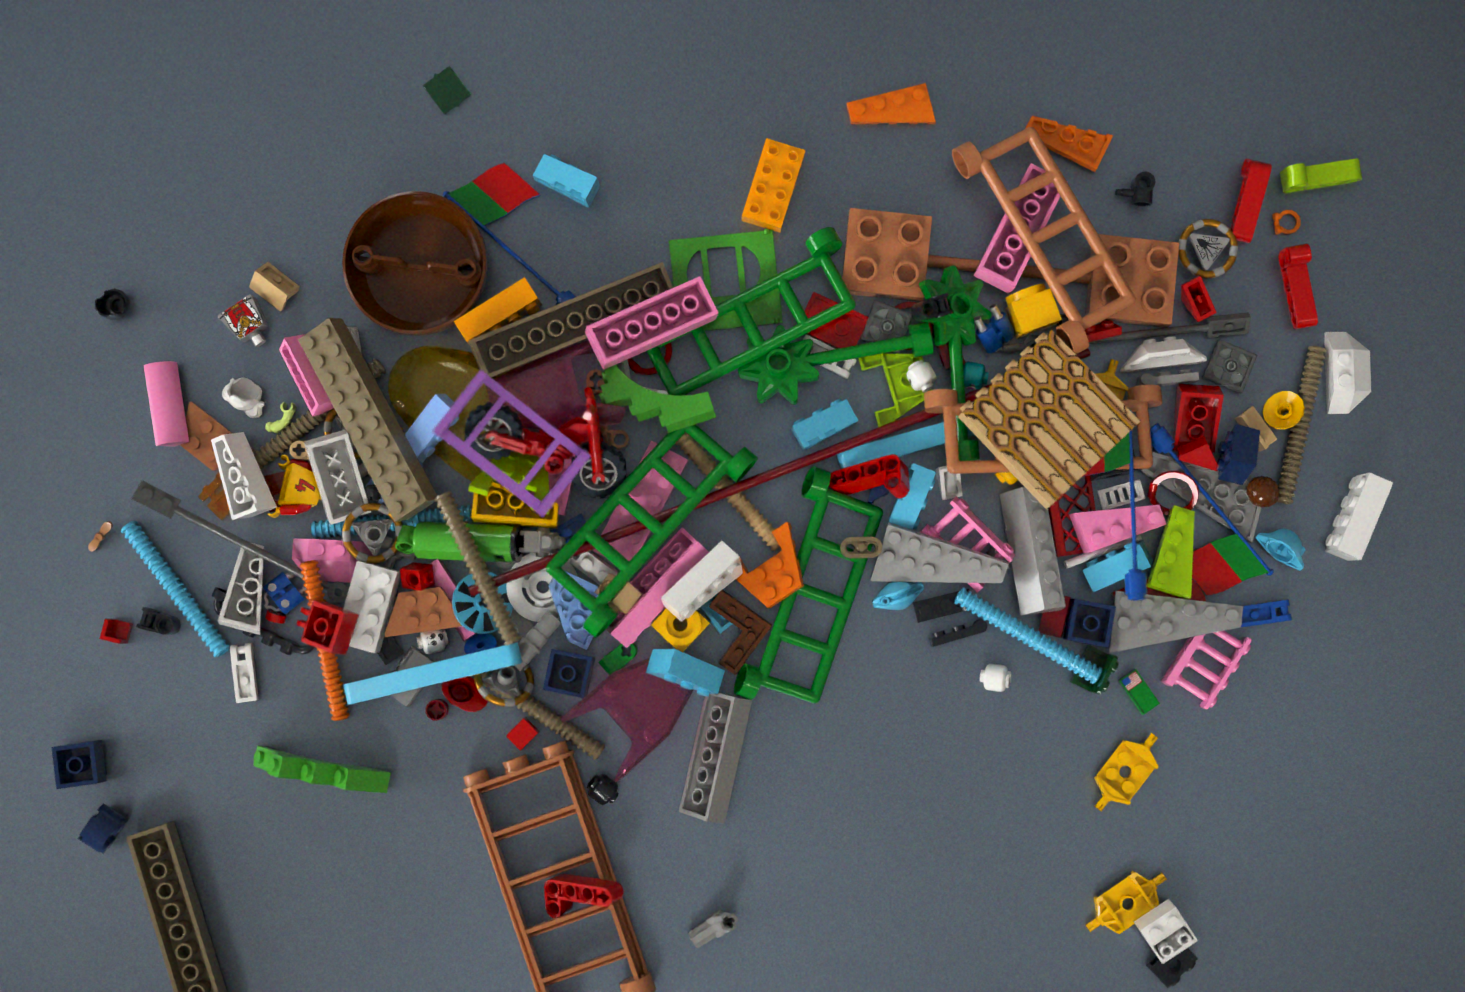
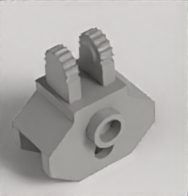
[519,527,566,557]

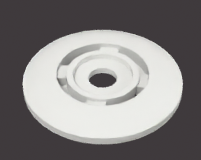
[506,553,578,622]

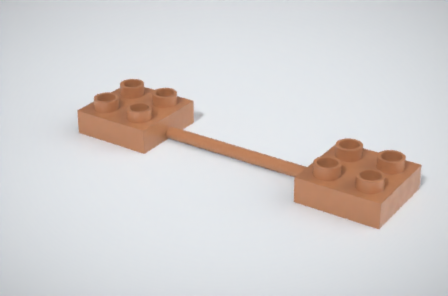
[842,208,1179,328]

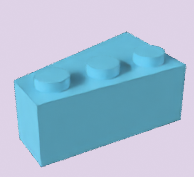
[791,398,858,451]
[887,463,936,530]
[1083,540,1154,592]
[646,649,725,697]

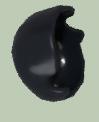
[95,288,130,320]

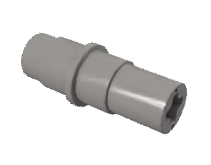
[513,611,561,671]

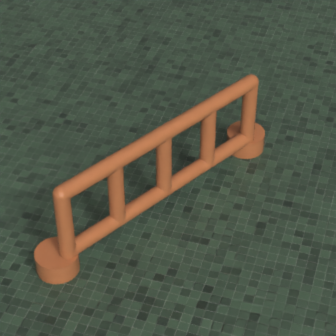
[952,127,1136,354]
[924,385,1162,474]

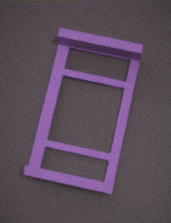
[432,370,590,517]

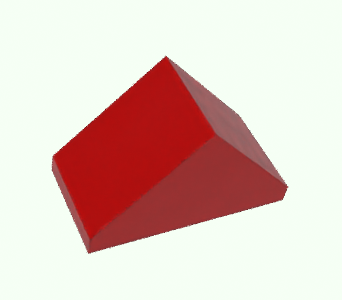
[1181,276,1217,322]
[1175,436,1218,472]

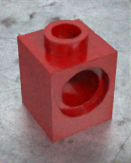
[400,562,435,591]

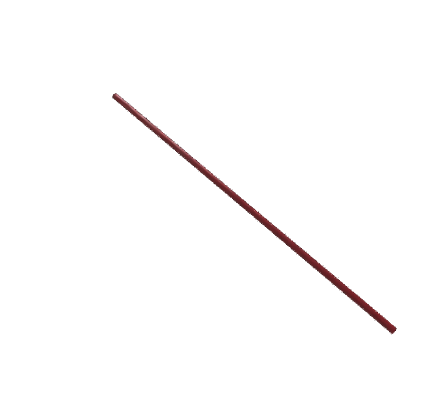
[468,348,1091,596]

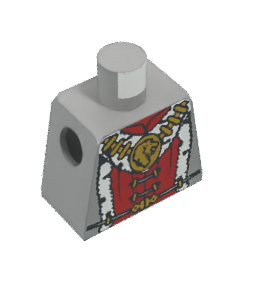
[217,294,268,347]

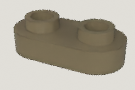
[840,537,882,559]

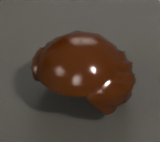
[1246,476,1279,507]

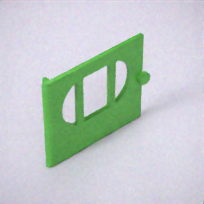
[669,229,783,333]

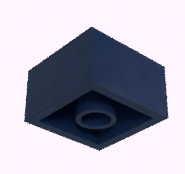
[1216,424,1260,485]
[1063,599,1116,648]
[543,649,595,699]
[51,740,107,789]

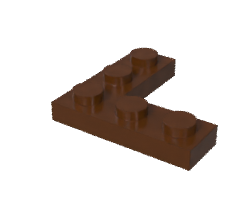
[709,589,772,675]

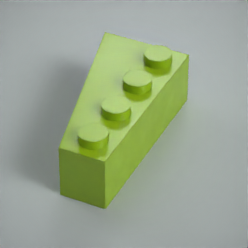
[1147,505,1195,599]

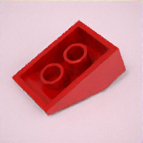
[1173,384,1224,453]

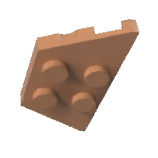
[180,401,255,471]
[385,587,462,637]

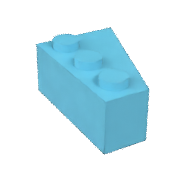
[533,154,600,208]

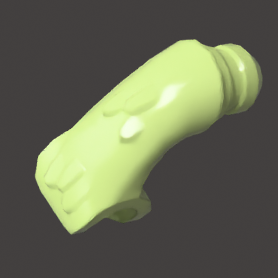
[265,402,296,434]

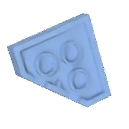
[548,570,599,650]

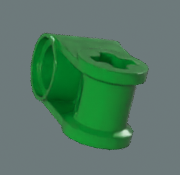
[598,643,638,678]

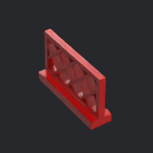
[1048,475,1096,557]

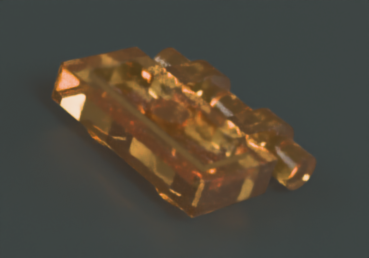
[198,472,230,521]

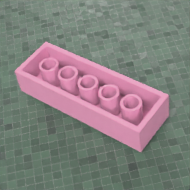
[973,163,1068,294]
[585,276,718,370]
[593,440,689,561]
[607,527,709,648]

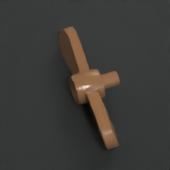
[88,521,113,552]

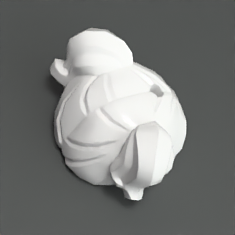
[221,377,265,418]

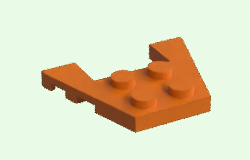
[736,522,804,608]

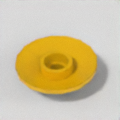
[1263,391,1305,430]

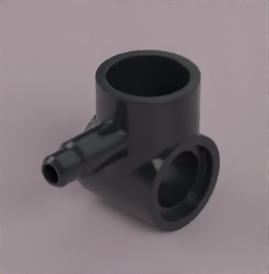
[1115,171,1156,206]

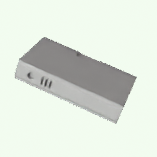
[391,646,434,707]

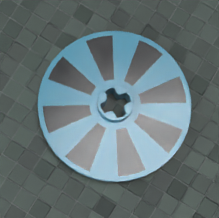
[452,572,513,634]

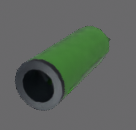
[395,522,524,563]

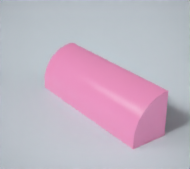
[279,334,334,416]
[144,361,189,447]
[429,559,477,642]

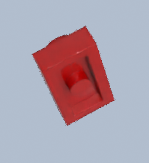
[1084,320,1122,342]

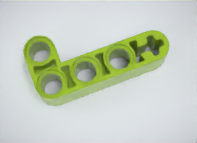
[1280,158,1363,193]

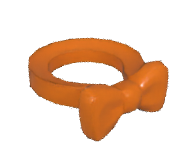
[1272,210,1301,235]

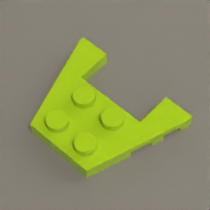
[858,353,932,427]
[469,451,550,514]

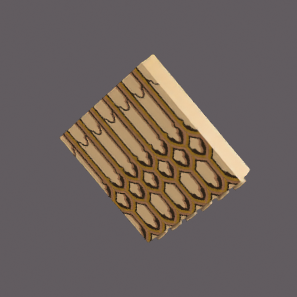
[958,330,1140,509]

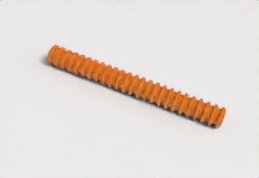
[299,560,350,721]

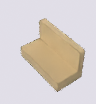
[249,262,300,311]
[1234,406,1277,452]

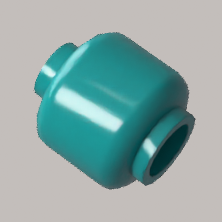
[963,361,989,390]

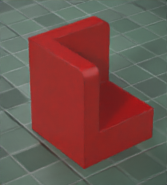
[99,618,133,644]
[506,717,540,751]

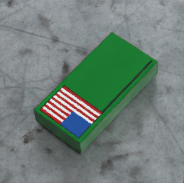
[1118,669,1160,715]

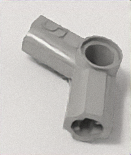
[688,909,738,949]

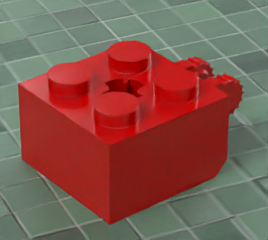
[296,600,359,655]

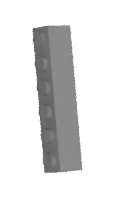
[999,487,1066,616]
[679,692,752,824]

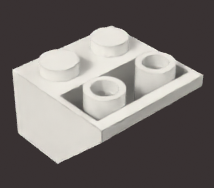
[1134,899,1198,964]

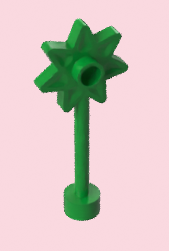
[919,265,992,461]
[738,322,933,405]

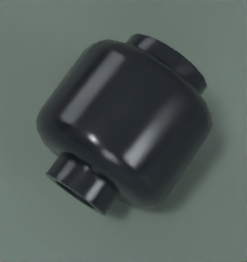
[587,774,619,805]

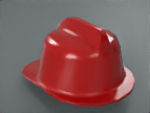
[442,676,488,712]

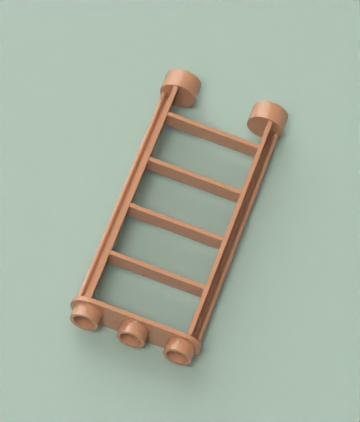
[463,740,656,992]

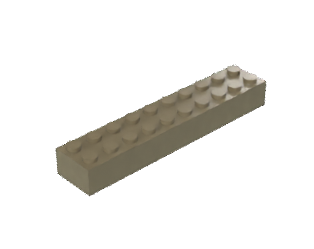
[468,262,673,378]
[298,318,437,522]
[126,821,227,992]

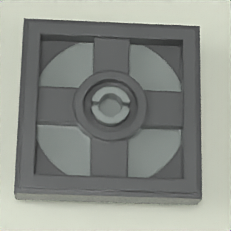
[860,300,913,353]
[1203,339,1258,394]

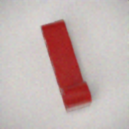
[1230,158,1272,243]
[1279,243,1318,329]
[829,454,910,498]
[544,873,624,918]

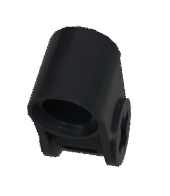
[911,293,953,321]
[136,607,181,635]

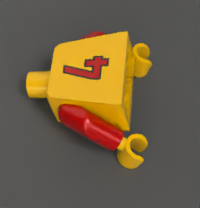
[268,455,321,518]

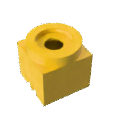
[1005,283,1062,340]
[651,608,710,652]

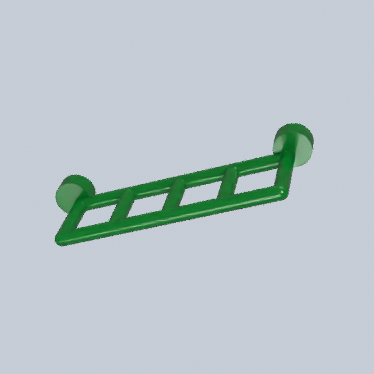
[647,227,856,396]
[546,424,758,638]
[734,466,883,703]

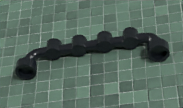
[212,587,315,655]

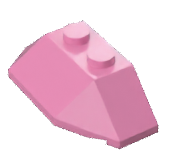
[292,538,375,583]

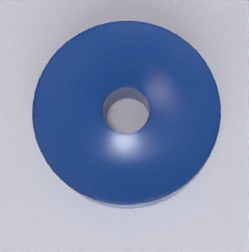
[464,633,499,654]

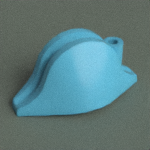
[1255,529,1306,571]
[872,582,924,611]

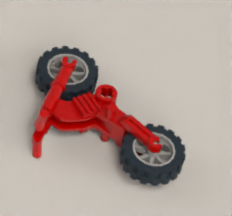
[464,387,627,499]

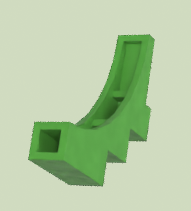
[596,356,716,433]
[253,745,391,793]

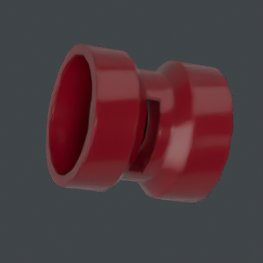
[425,699,449,721]

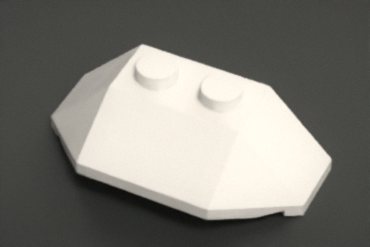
[1324,332,1371,414]
[1120,336,1207,374]

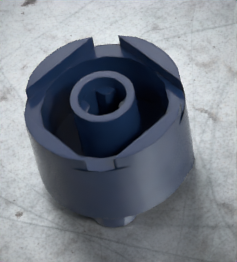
[78,803,128,854]

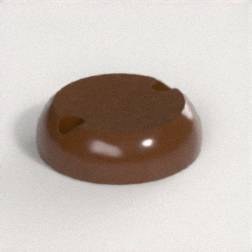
[342,191,488,336]

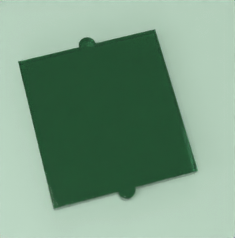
[423,66,471,115]

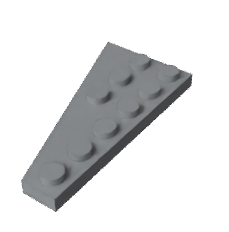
[1140,452,1261,543]
[870,522,1009,583]
[1109,591,1243,653]

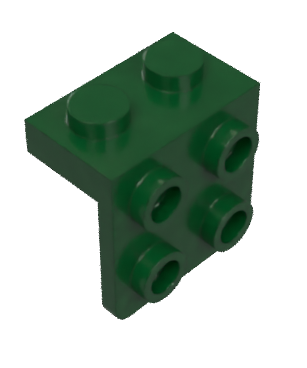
[1070,645,1119,695]

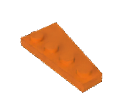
[846,83,936,124]
[1025,116,1113,172]

